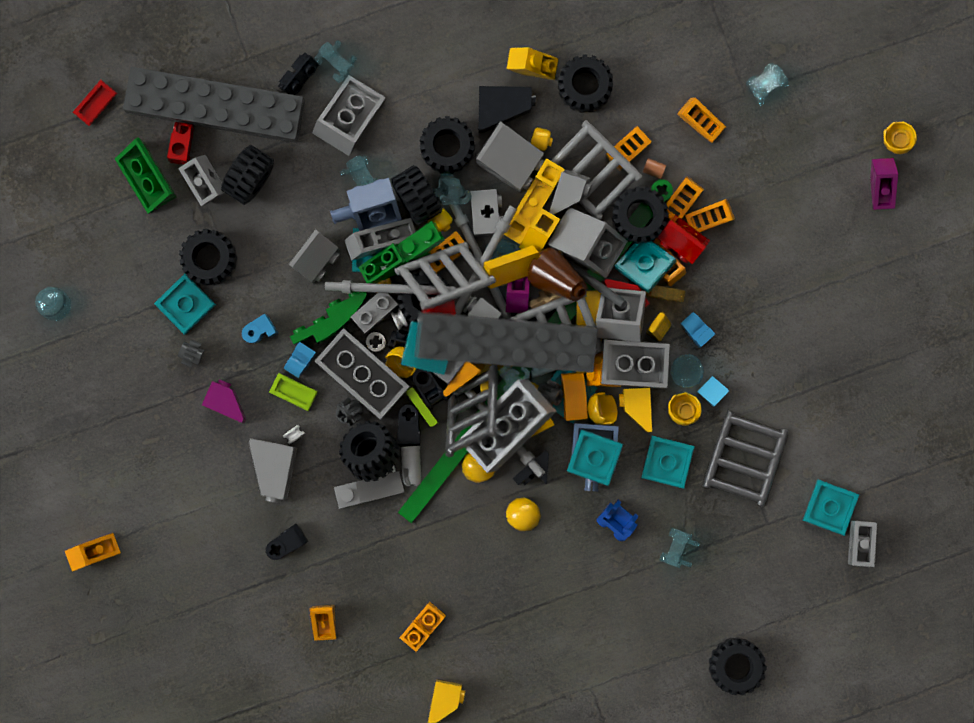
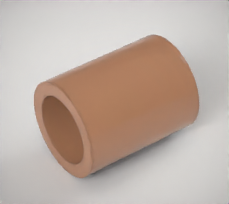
[643,158,666,179]

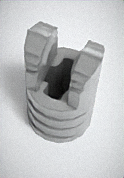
[401,446,421,486]

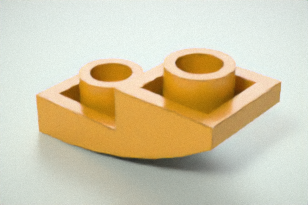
[561,372,588,421]
[400,601,446,652]

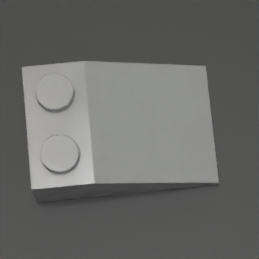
[312,75,386,156]
[601,340,670,389]

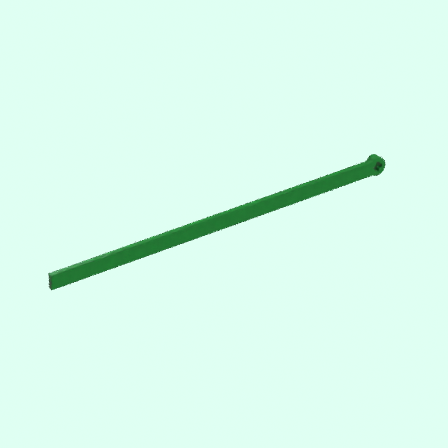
[398,179,673,523]

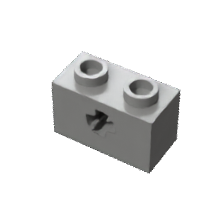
[178,155,226,206]
[470,189,503,237]
[351,293,399,335]
[848,520,877,567]

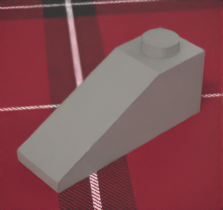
[344,218,416,261]
[334,471,404,509]

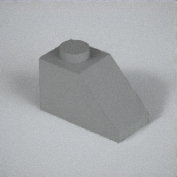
[549,170,592,214]

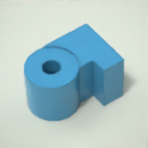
[680,312,715,348]
[242,314,278,343]
[284,342,317,378]

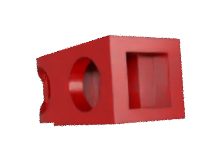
[167,122,194,165]

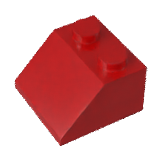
[658,214,710,264]

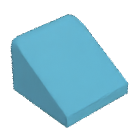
[697,376,729,407]

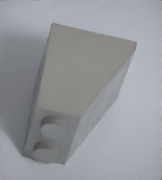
[476,122,545,192]
[547,207,628,278]
[249,439,297,503]

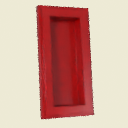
[73,80,118,126]

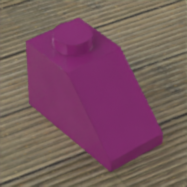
[870,158,898,210]
[506,276,529,313]
[202,379,246,423]

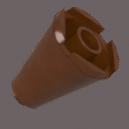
[527,248,587,301]

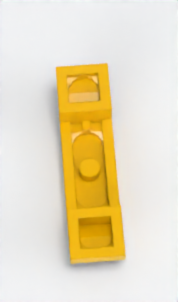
[504,158,565,244]

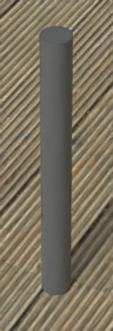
[565,257,627,309]

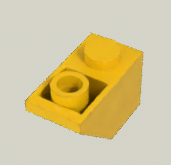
[507,47,558,80]
[518,208,560,254]

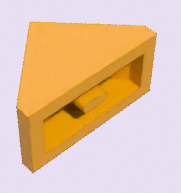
[310,605,336,641]

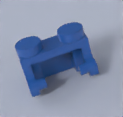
[597,499,638,541]

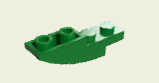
[358,221,445,284]
[290,292,368,346]

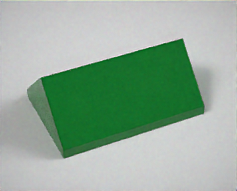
[115,137,177,214]

